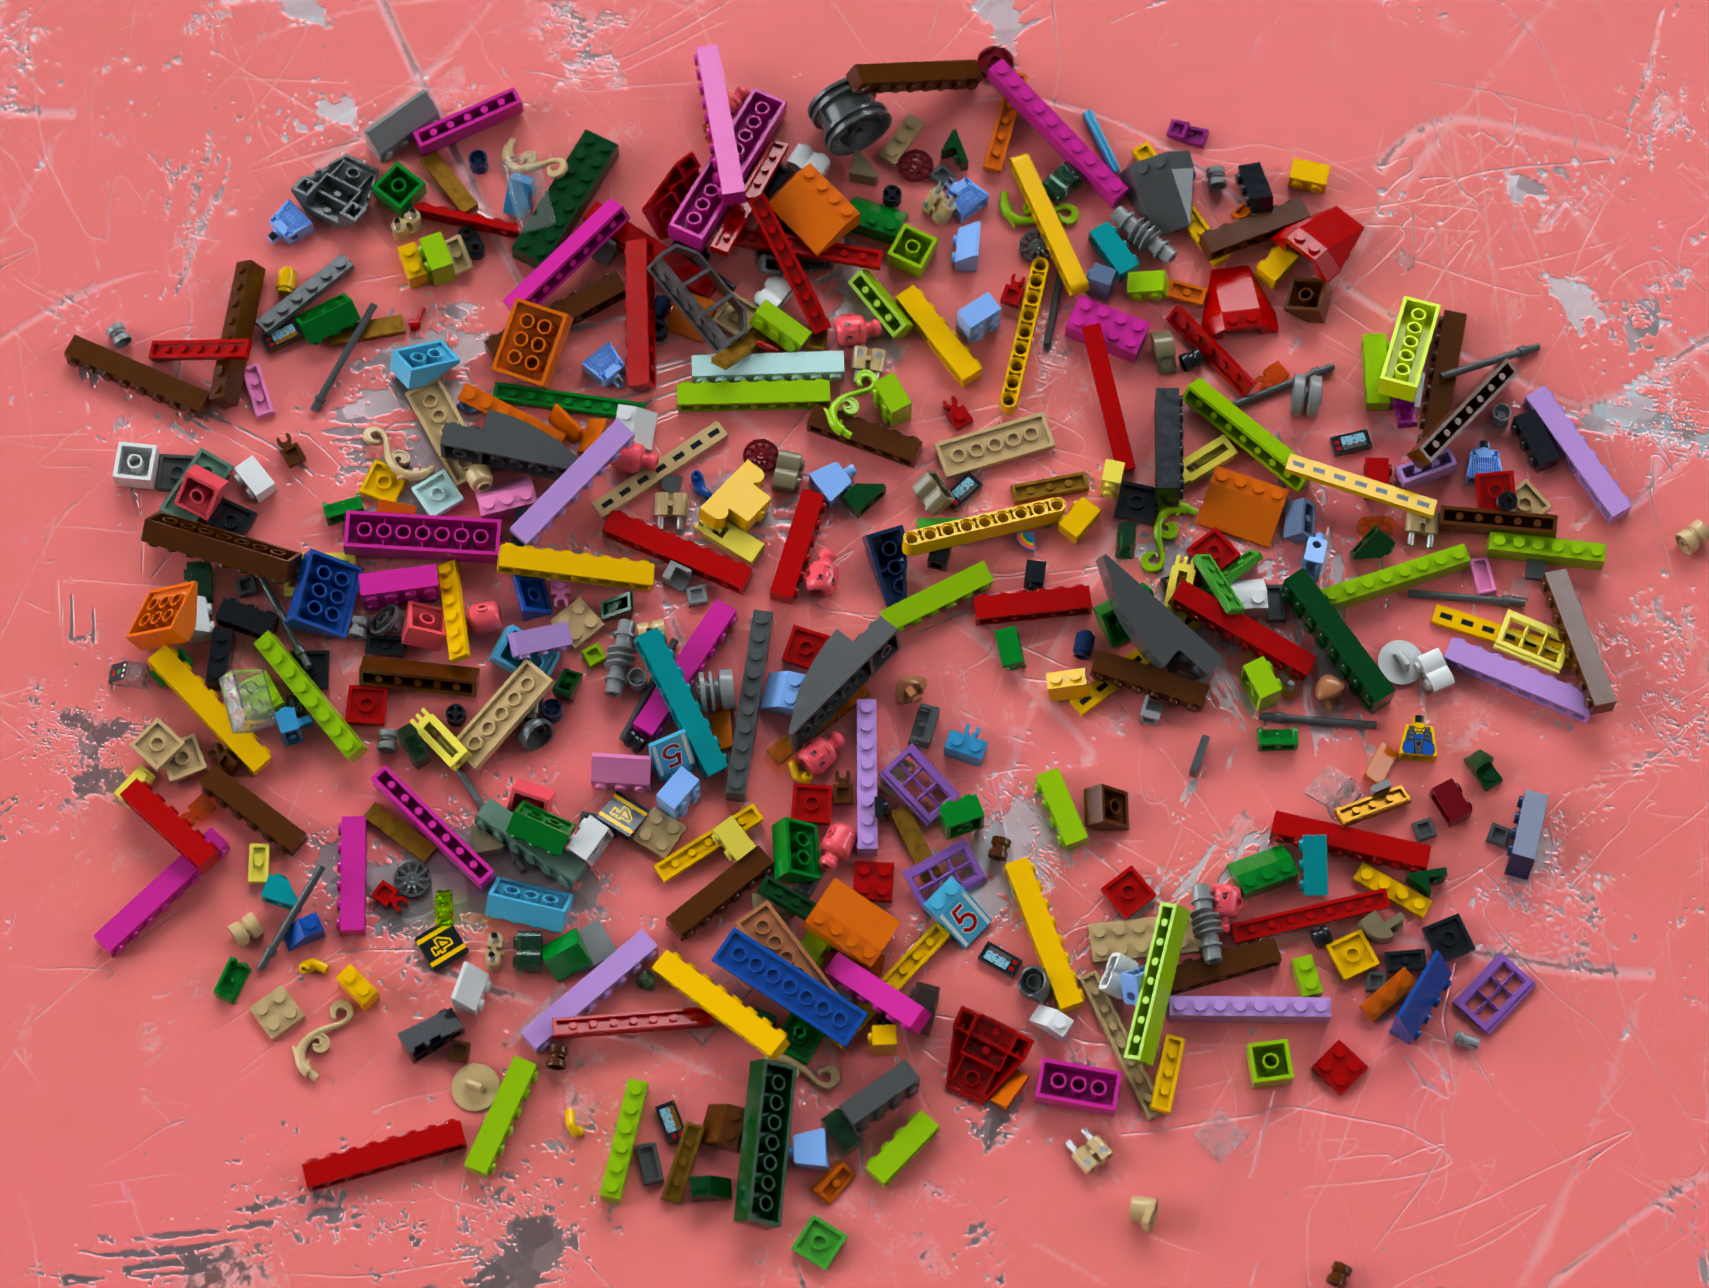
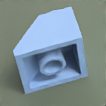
[951,221,981,272]
[760,671,805,717]

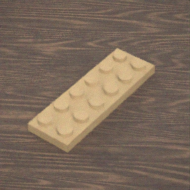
[405,377,491,488]
[934,412,1055,480]
[456,658,555,771]
[1088,914,1203,964]

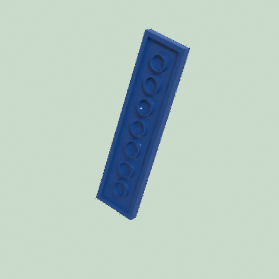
[712,927,868,1048]

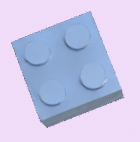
[956,292,1001,344]
[656,766,701,820]

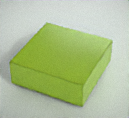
[581,643,606,670]

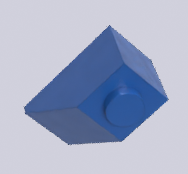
[283,912,326,951]

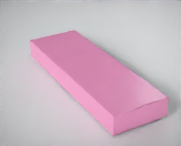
[244,363,276,420]

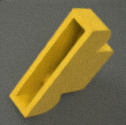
[698,460,771,531]

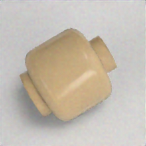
[465,464,494,493]

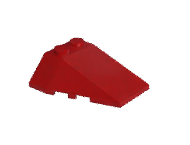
[642,151,727,241]
[1271,206,1364,284]
[1201,265,1279,340]
[946,1006,1035,1105]

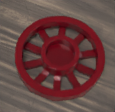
[898,149,933,182]
[743,439,779,473]

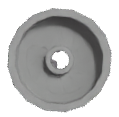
[1290,373,1322,418]

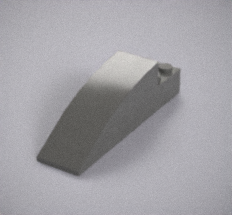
[440,409,578,480]
[1096,554,1223,678]
[788,616,901,753]

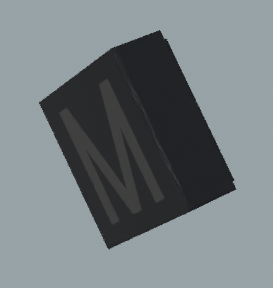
[286,695,306,716]

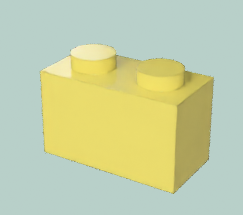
[1099,459,1125,499]
[711,815,756,863]

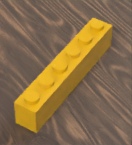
[895,285,982,388]

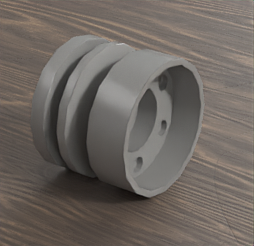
[697,668,736,712]

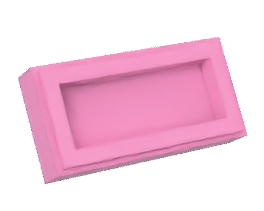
[1469,556,1497,596]

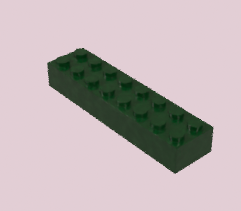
[512,129,619,269]
[1280,567,1396,715]
[733,1058,797,1229]

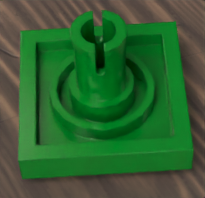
[781,1013,825,1065]

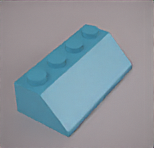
[485,876,574,933]

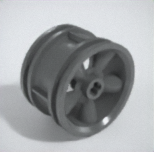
[808,77,892,156]

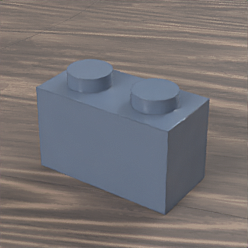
[1086,262,1116,302]
[1284,498,1316,544]

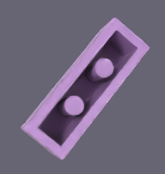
[1394,447,1457,490]
[507,621,573,659]

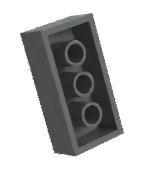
[839,1059,920,1135]

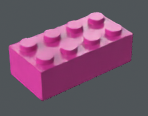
[1065,295,1150,364]
[358,564,442,611]
[1034,1057,1122,1117]

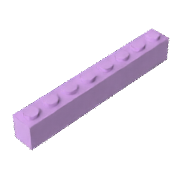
[1523,386,1632,524]
[510,418,635,546]
[1444,637,1591,724]
[857,699,878,856]
[520,929,659,1054]
[1167,996,1331,1023]

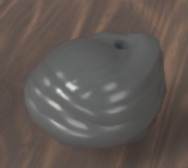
[516,718,555,751]
[1018,965,1051,1003]

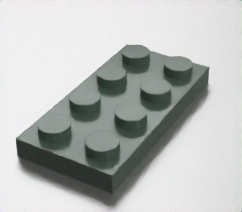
[159,447,234,522]

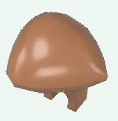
[1315,674,1346,710]
[895,675,926,704]

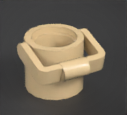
[1130,1196,1158,1233]

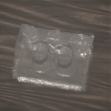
[218,669,278,733]

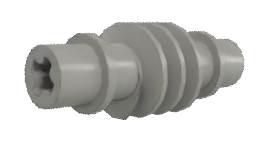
[1110,206,1178,265]
[604,619,637,698]
[1190,883,1223,964]

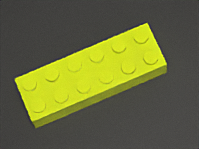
[1377,296,1441,402]

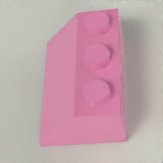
[475,475,537,520]
[591,752,653,793]

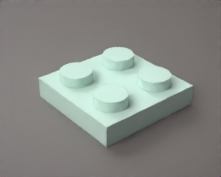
[411,469,464,516]

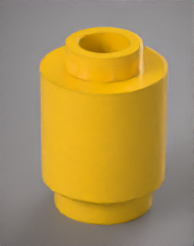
[276,266,297,296]

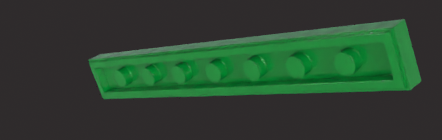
[493,382,646,419]

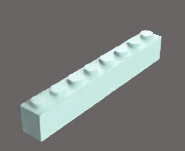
[692,351,845,383]

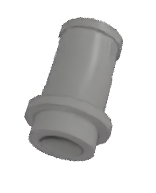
[1453,1031,1480,1050]

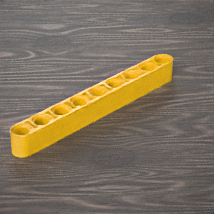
[1009,153,1089,297]
[1000,257,1049,415]
[902,497,1066,556]

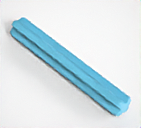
[1083,110,1120,174]

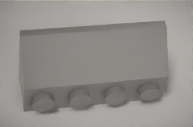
[364,89,440,164]

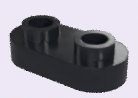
[457,226,486,261]

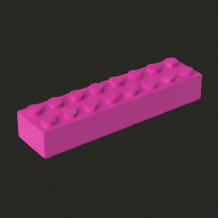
[343,510,502,564]

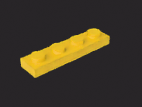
[1352,862,1432,919]
[1149,1033,1185,1115]

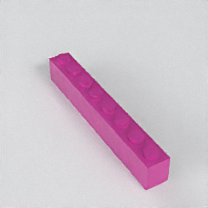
[503,198,631,312]
[633,599,738,741]
[371,765,496,891]
[93,827,230,957]

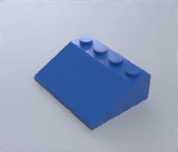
[284,549,364,639]
[1389,950,1452,1045]

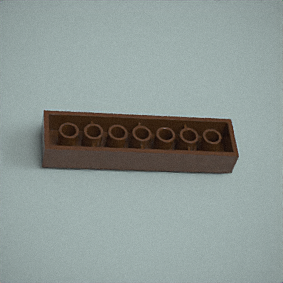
[141,511,303,585]

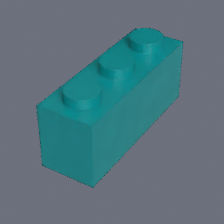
[1088,221,1139,283]
[1298,834,1328,896]

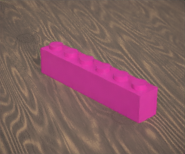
[413,87,523,157]
[337,816,368,936]
[824,952,932,1034]

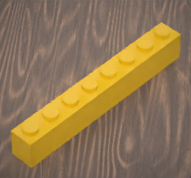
[497,543,655,592]
[147,644,272,777]
[1004,857,1085,1013]
[652,950,790,1061]

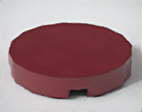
[977,46,1014,79]

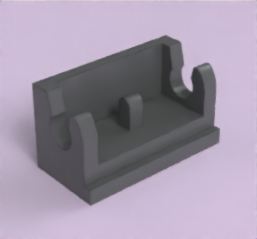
[908,704,940,749]

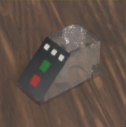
[108,661,151,690]

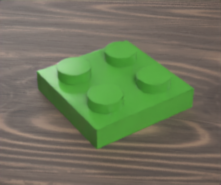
[791,1214,848,1271]

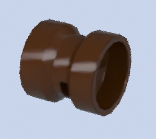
[988,836,1011,862]
[546,1045,569,1070]
[1326,1261,1353,1288]

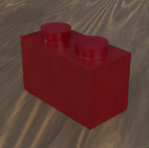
[1429,778,1473,828]

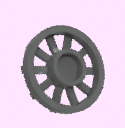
[1019,230,1051,263]
[370,604,401,636]
[394,861,431,898]

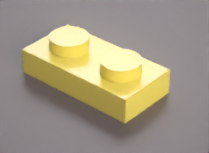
[114,764,156,807]
[248,844,271,884]

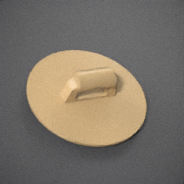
[451,1063,500,1111]

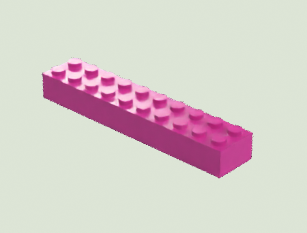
[668,87,787,252]

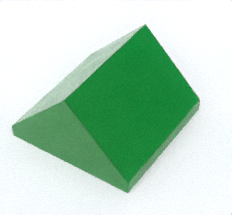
[542,928,594,982]

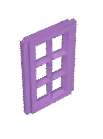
[878,743,960,826]
[902,838,987,914]
[1452,952,1537,1035]

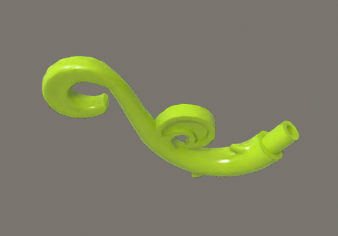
[999,191,1079,228]
[823,369,878,439]
[1140,502,1198,573]

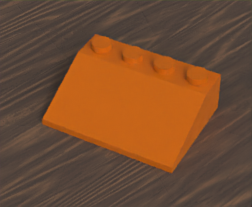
[769,163,860,256]
[491,297,574,389]
[1196,466,1289,549]
[125,581,198,651]
[802,878,901,971]

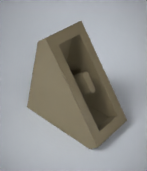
[849,148,879,186]
[470,824,506,858]

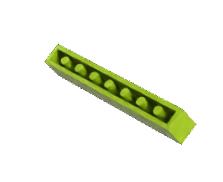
[1183,377,1311,493]
[677,378,830,412]
[1320,543,1471,611]
[253,631,369,763]
[1124,902,1190,1066]

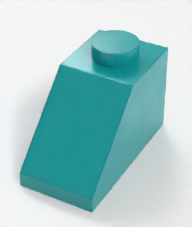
[261,874,302,913]

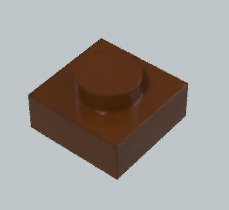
[447,1040,471,1064]

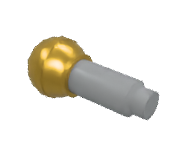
[1282,680,1295,698]

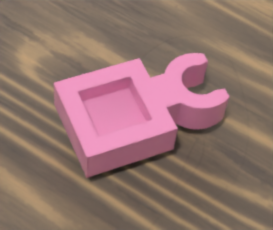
[550,579,571,610]

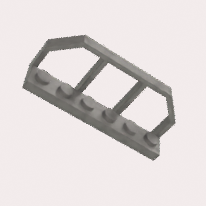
[646,243,748,354]

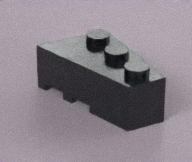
[397,1008,465,1064]

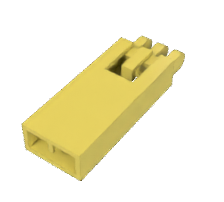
[1183,434,1238,486]
[693,519,765,567]
[1164,555,1196,623]
[410,707,472,772]

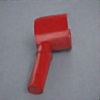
[409,307,425,331]

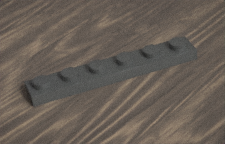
[255,254,355,336]

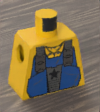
[1397,715,1437,763]

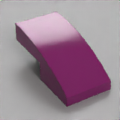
[1166,119,1209,149]
[1393,397,1417,429]

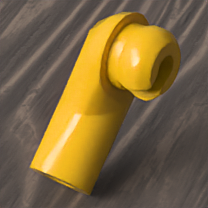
[787,760,813,784]
[298,958,330,974]
[565,1108,584,1138]

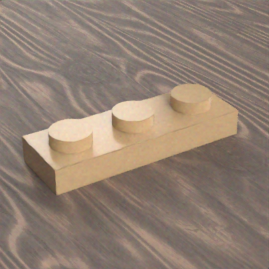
[879,113,925,167]

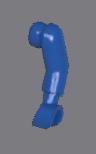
[691,470,712,500]

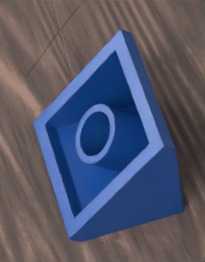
[513,575,553,621]

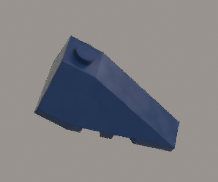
[862,525,907,608]

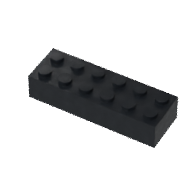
[1155,388,1184,507]

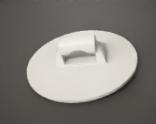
[1378,640,1422,685]

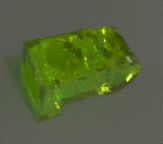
[435,889,454,926]

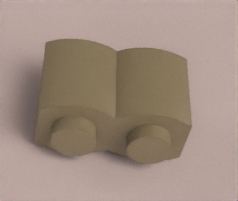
[772,450,805,494]
[912,470,955,515]

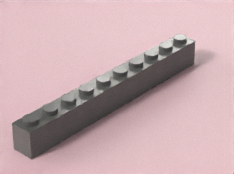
[725,609,773,802]

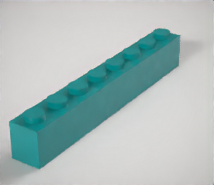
[634,627,729,780]

